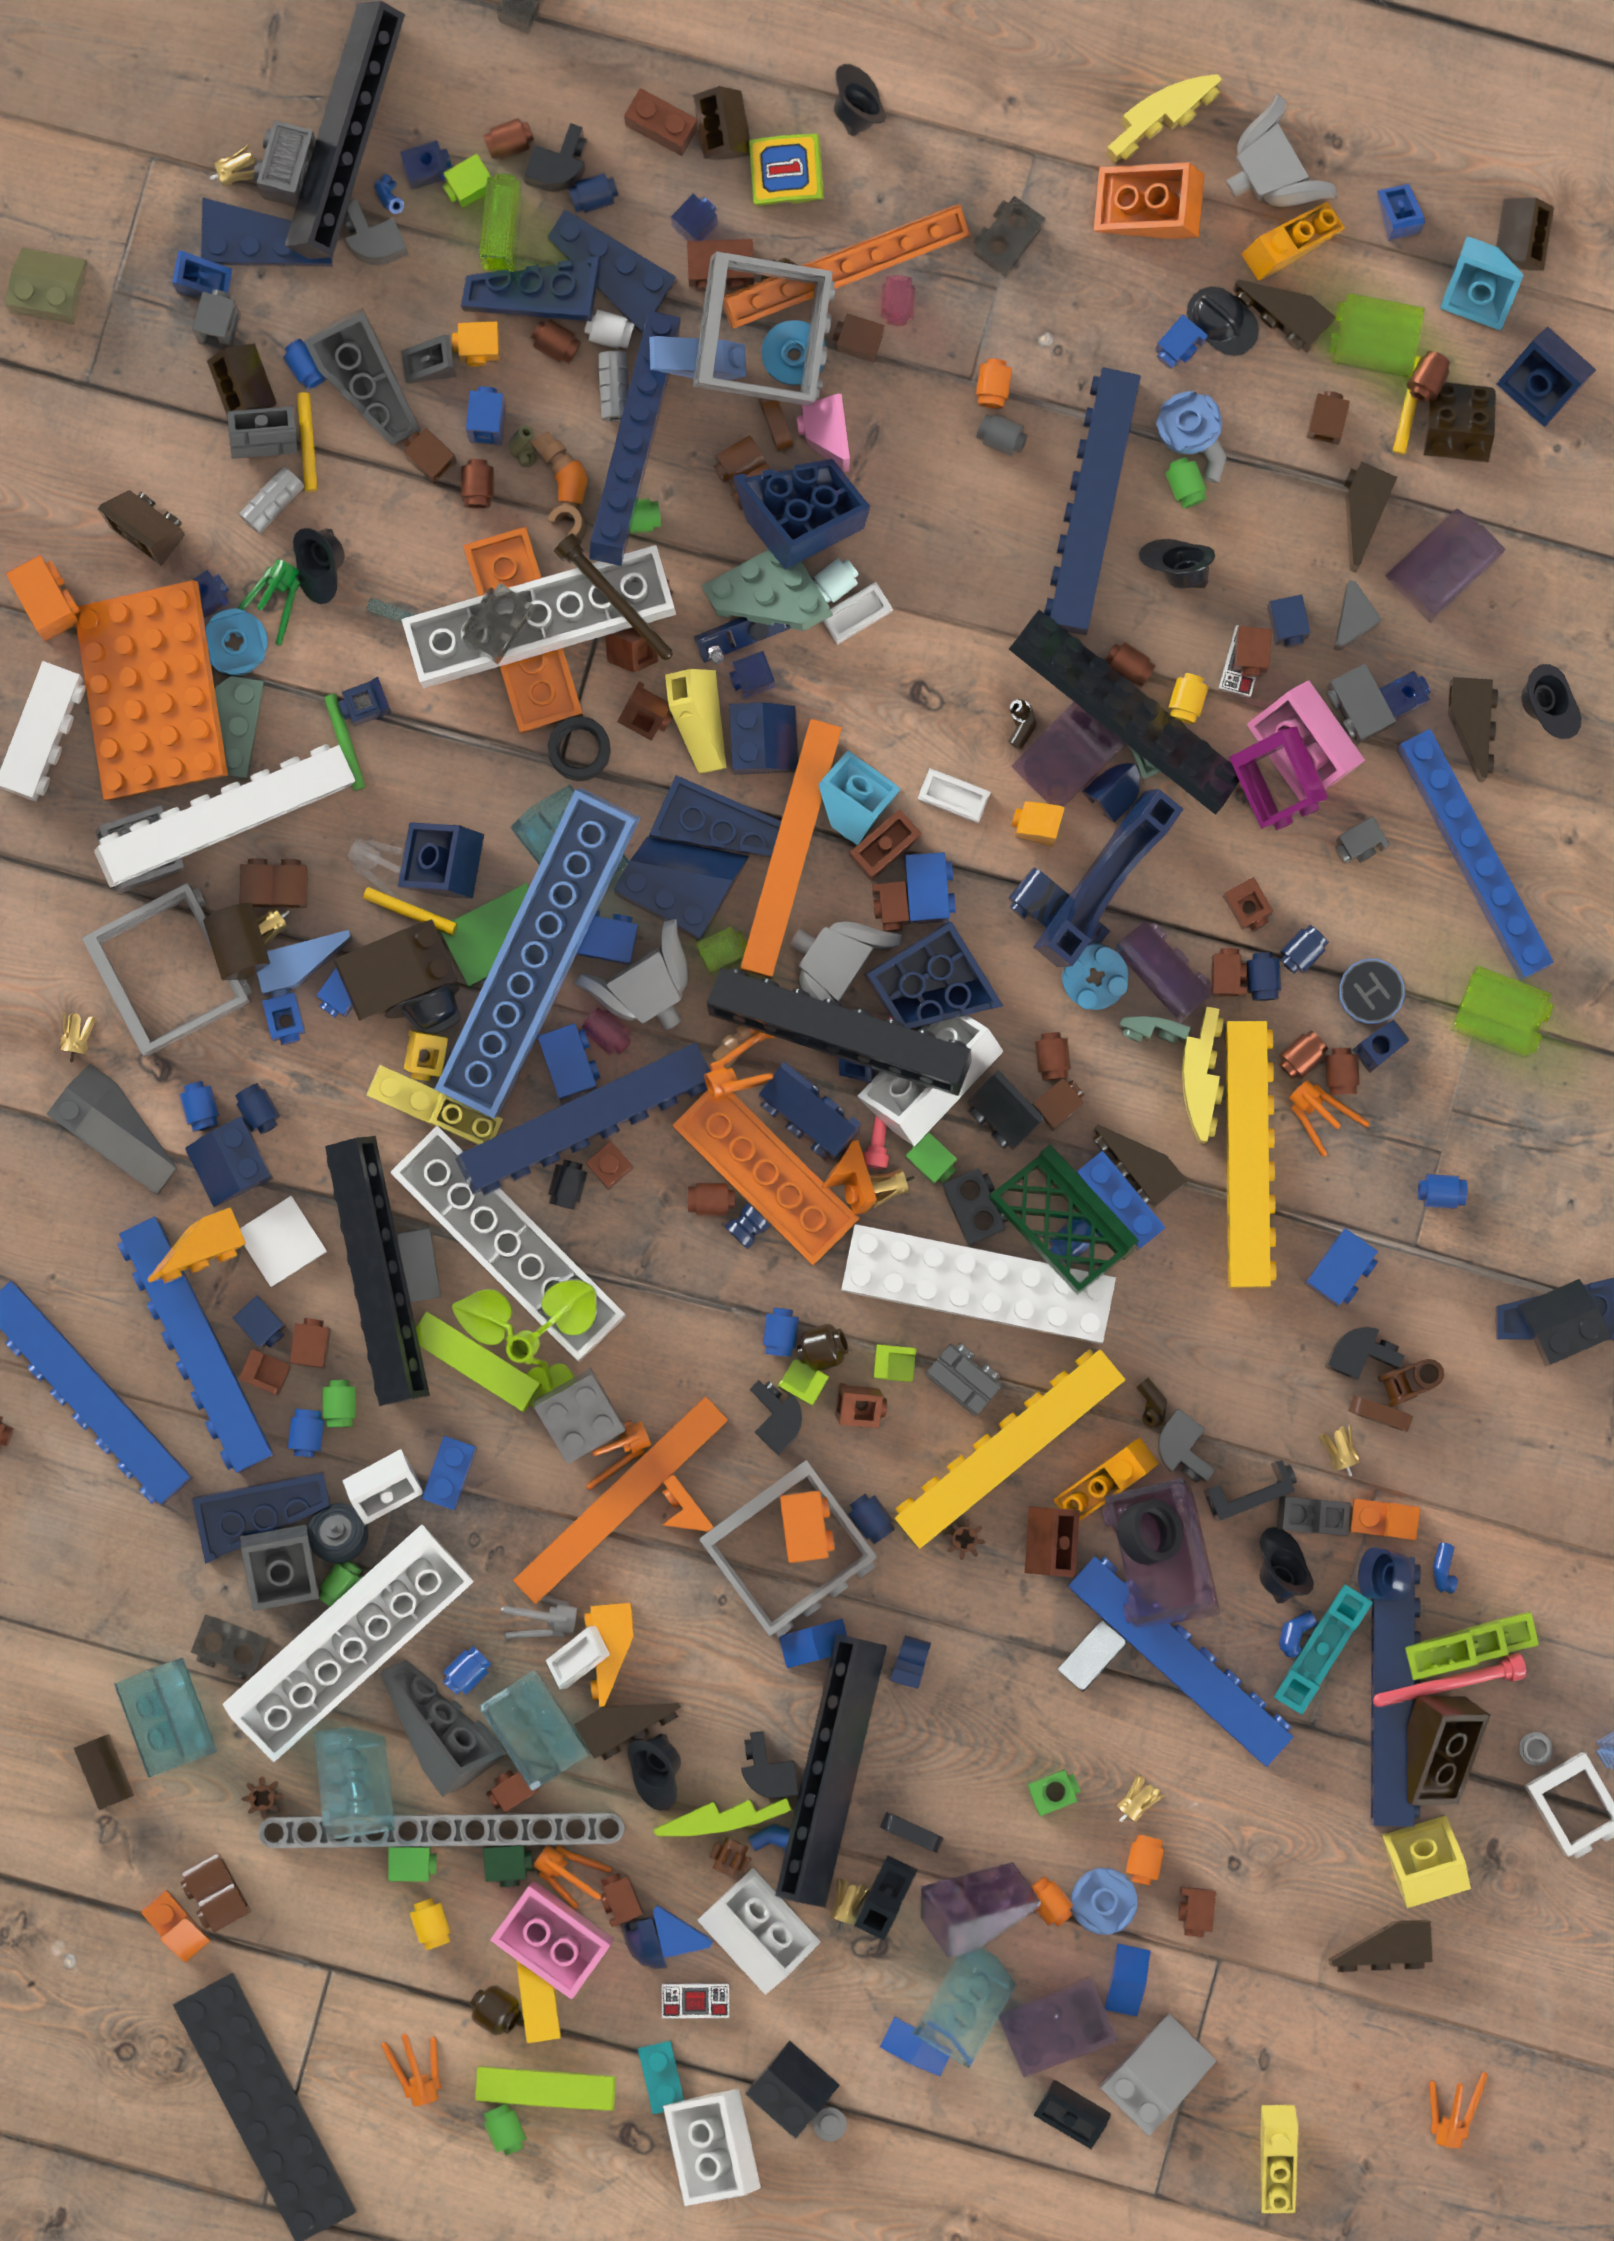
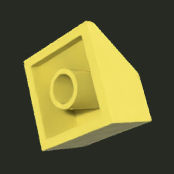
[1382,1815,1471,1908]

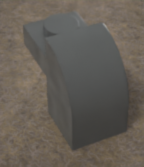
[344,199,408,265]
[1158,1409,1216,1482]

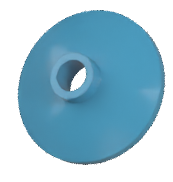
[761,320,827,385]

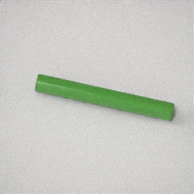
[324,694,366,791]

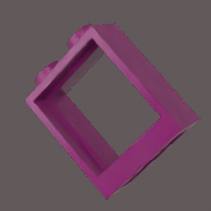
[1229,726,1329,830]

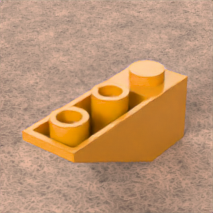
[1241,201,1345,281]
[148,1207,246,1284]
[1053,1437,1159,1521]
[585,1603,634,1707]

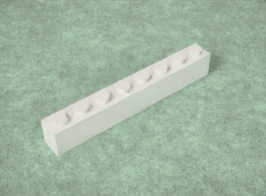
[94,744,355,888]

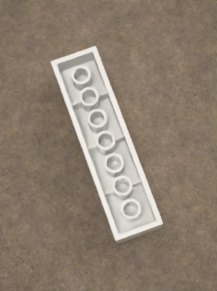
[401,545,676,689]
[390,1126,626,1362]
[841,1224,1116,1344]
[223,1524,474,1762]

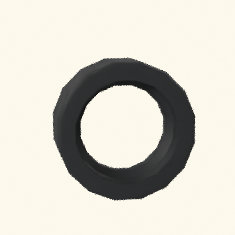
[548,716,611,781]
[1118,1499,1183,1565]

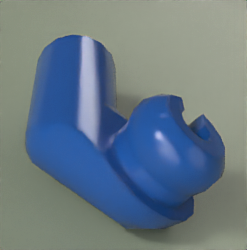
[374,174,404,214]
[1433,1543,1458,1594]
[748,1824,790,1852]

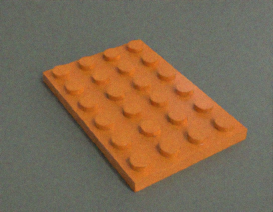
[75,580,228,801]

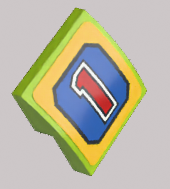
[749,134,824,207]

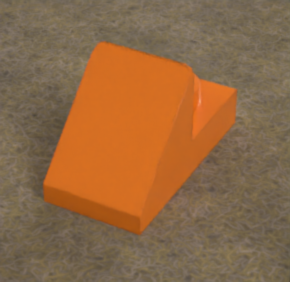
[822,1140,877,1215]
[662,1474,714,1532]
[1350,1499,1420,1540]
[141,1890,211,1963]

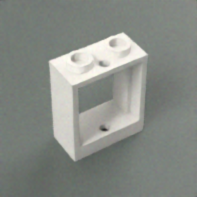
[1524,1752,1614,1859]

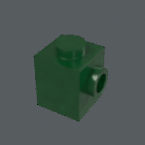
[483,1845,533,1887]

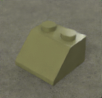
[5,248,87,324]

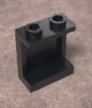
[1203,1460,1297,1522]

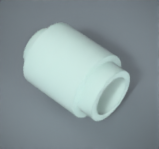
[814,558,859,604]

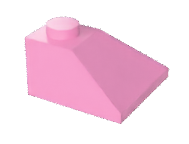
[796,394,850,472]

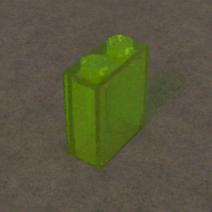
[479,173,523,272]
[1328,293,1425,378]
[1451,965,1554,1059]

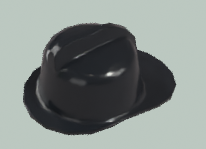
[833,64,887,136]
[1187,286,1259,356]
[293,528,345,604]
[1139,539,1216,589]
[1521,664,1582,739]
[384,984,461,1034]
[1259,1527,1314,1604]
[627,1734,681,1811]

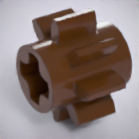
[944,1518,985,1560]
[242,1776,285,1819]
[710,1837,752,1878]

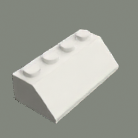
[858,1015,1004,1146]

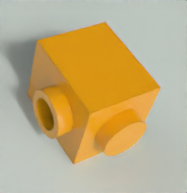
[452,322,500,367]

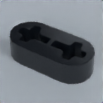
[879,1812,944,1853]

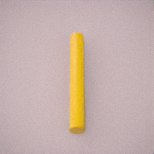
[1392,357,1421,455]
[297,392,318,492]
[363,887,458,936]

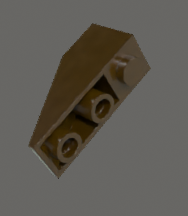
[1233,279,1336,353]
[1448,677,1498,782]
[1092,1125,1187,1208]
[574,1703,681,1761]
[1329,1920,1433,1972]

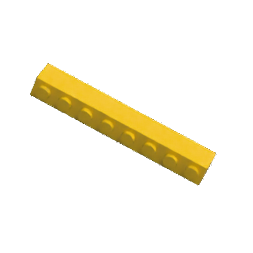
[1225,1021,1276,1288]
[894,1349,1126,1549]

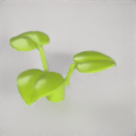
[452,1280,597,1409]

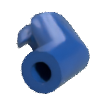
[1279,1610,1318,1658]

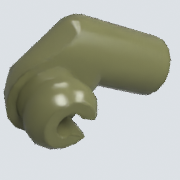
[508,425,537,467]

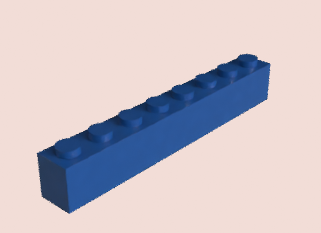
[1397,729,1554,981]
[117,1216,275,1473]
[0,1281,193,1505]
[1067,1556,1294,1767]

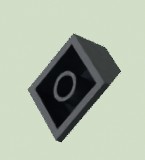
[968,1070,1044,1150]
[1518,1279,1611,1366]
[745,2040,840,2139]

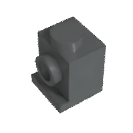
[1335,816,1390,864]

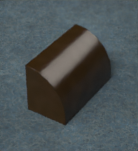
[693,86,750,160]
[1496,197,1554,270]
[207,343,277,415]
[203,902,270,981]
[73,1734,134,1810]

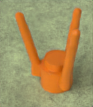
[704,1032,773,1098]
[1289,1080,1370,1157]
[586,1420,651,1490]
[533,1845,612,1909]
[381,2033,442,2107]
[1429,2072,1488,2148]

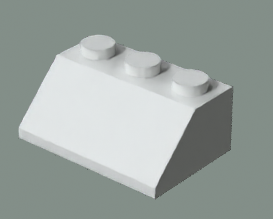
[697,1868,821,1995]
[663,2089,761,2206]

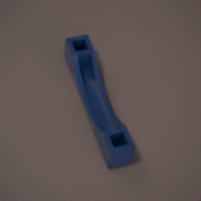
[1033,789,1184,967]

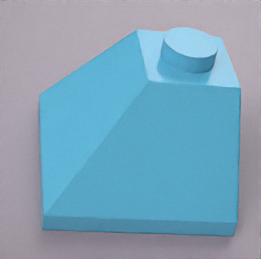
[1440,236,1524,331]
[818,750,901,845]

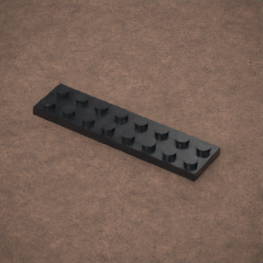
[1009,610,1240,815]
[173,1972,357,2241]

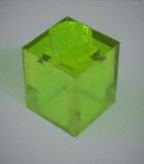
[696,926,747,976]

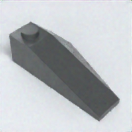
[304,308,421,445]
[47,1064,177,1195]
[380,1660,506,1797]

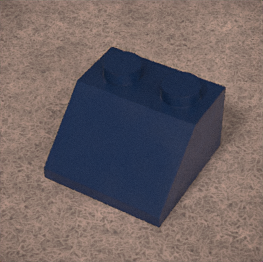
[1496,326,1596,427]
[729,702,798,775]
[398,822,485,899]
[185,1116,274,1208]

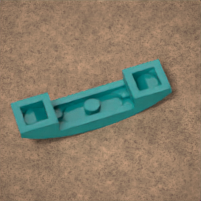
[1274,1584,1373,1715]

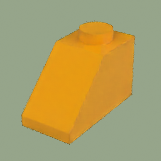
[1011,801,1065,847]

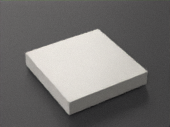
[240,1196,328,1288]

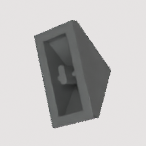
[401,335,456,383]
[1334,580,1382,651]

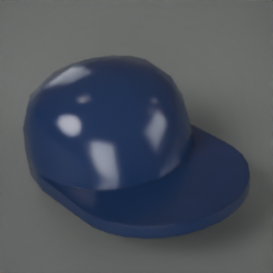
[1358,1547,1414,1601]

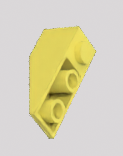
[665,669,727,774]
[1260,2105,1298,2213]

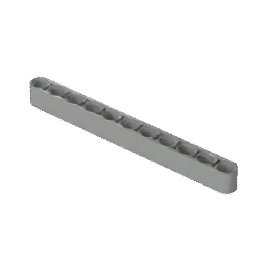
[258,1812,625,1848]

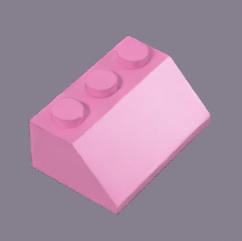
[1246,680,1366,801]
[490,1880,615,2000]

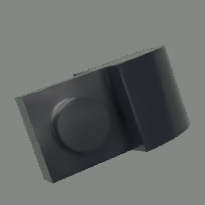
[524,123,587,191]
[1325,1327,1405,1380]
[750,1380,802,1456]
[741,1731,798,1798]
[854,1855,918,1940]

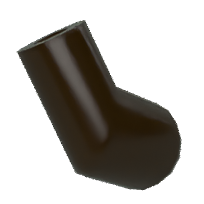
[1136,1377,1167,1428]

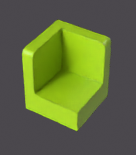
[873,1344,917,1382]
[778,1359,829,1406]

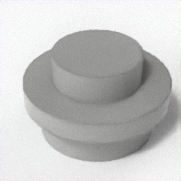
[1519,1732,1553,1766]
[813,2107,847,2141]

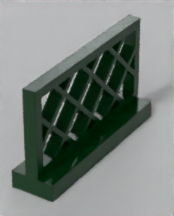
[989,1144,1139,1295]

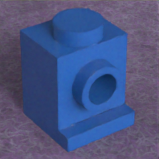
[1155,314,1208,369]
[262,993,306,1045]

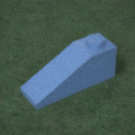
[649,336,746,380]
[257,930,353,998]

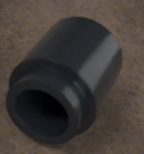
[548,1159,588,1210]

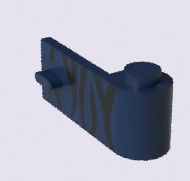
[1008,867,1110,943]

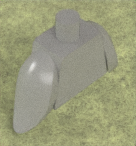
[1226,93,1338,207]
[573,919,689,1030]
[789,921,903,1003]

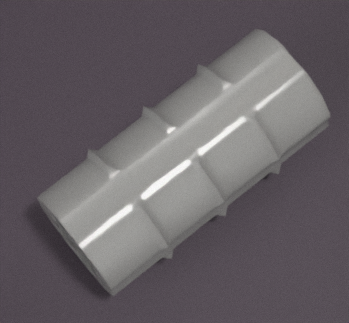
[598,351,629,422]
[239,466,305,534]

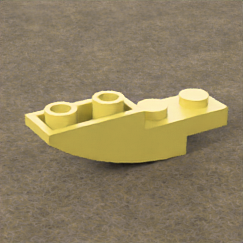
[1106,74,1222,164]
[1182,1007,1224,1144]
[366,1065,503,1145]

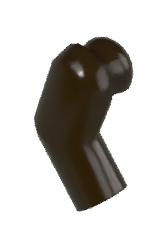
[1008,699,1037,750]

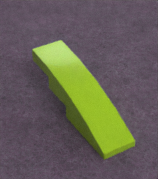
[416,1311,542,1413]
[1405,1611,1539,1680]
[653,1797,792,1836]
[475,2066,616,2111]

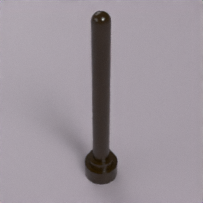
[554,533,673,660]

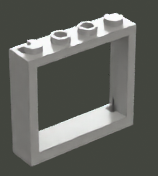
[693,251,835,406]
[82,883,252,1058]
[699,1460,877,1637]

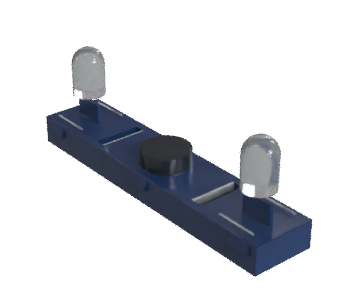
[694,617,791,664]

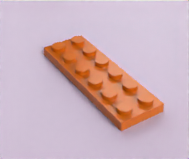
[463,526,583,734]
[672,1090,860,1266]

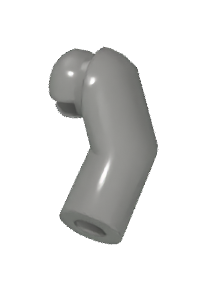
[1201,439,1226,483]

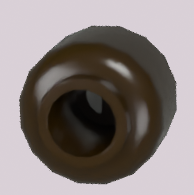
[797,1324,849,1372]
[470,1985,522,2036]

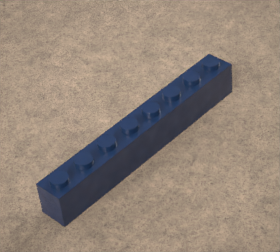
[589,311,681,566]
[1044,367,1141,635]
[455,1042,711,1196]
[1371,1557,1421,1827]

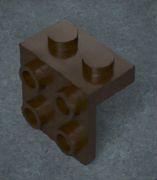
[1423,382,1496,462]

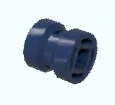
[724,1203,771,1249]

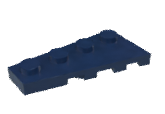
[201,197,333,267]
[548,210,677,334]
[461,256,601,321]
[649,775,781,858]
[1496,1278,1614,1340]
[192,1471,330,1564]

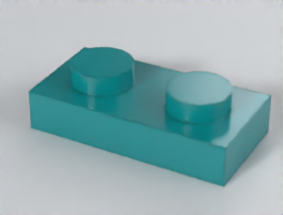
[638,2040,684,2115]

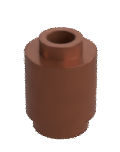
[483,118,534,159]
[531,319,582,364]
[1407,351,1450,402]
[461,459,494,509]
[1105,641,1156,687]
[1279,1030,1329,1079]
[1035,1032,1071,1081]
[1325,1048,1360,1095]
[688,1183,735,1216]

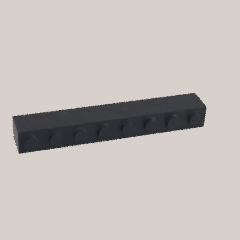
[284,0,405,259]
[707,968,972,1096]
[325,1136,430,1406]
[775,1634,887,1908]

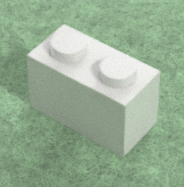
[342,1449,424,1525]

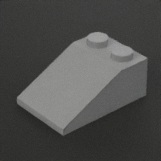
[1099,2013,1217,2136]

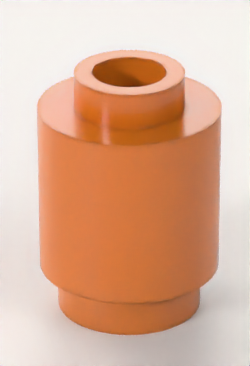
[976,358,1012,409]
[1125,1835,1165,1886]
[1025,1875,1074,1927]

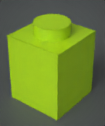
[442,154,495,208]

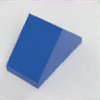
[1377,184,1425,240]
[172,251,232,297]
[779,1618,847,1668]
[653,1904,714,1958]
[1104,1943,1151,2017]
[880,2016,955,2076]

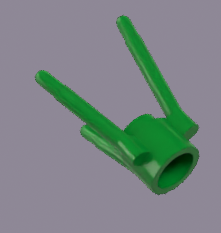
[237,559,300,646]

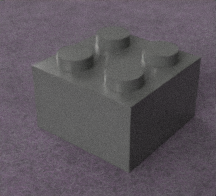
[240,1525,319,1611]

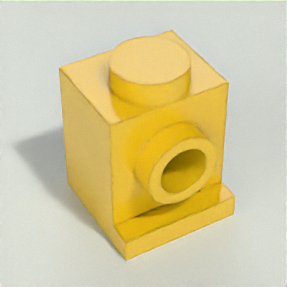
[404,1029,448,1081]

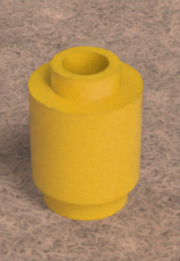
[1168,673,1209,724]
[409,1898,451,1950]

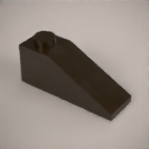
[1344,462,1397,572]

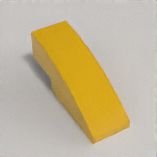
[517,1960,561,2043]

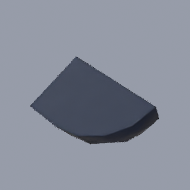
[1082,763,1140,822]
[621,1916,667,1969]

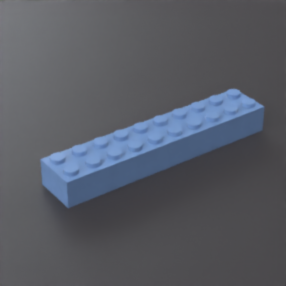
[435,788,641,1119]

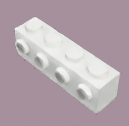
[0,661,86,802]

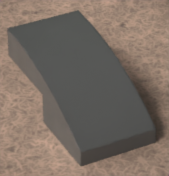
[397,1227,441,1302]
[1277,1496,1351,1536]

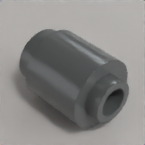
[976,414,1028,456]

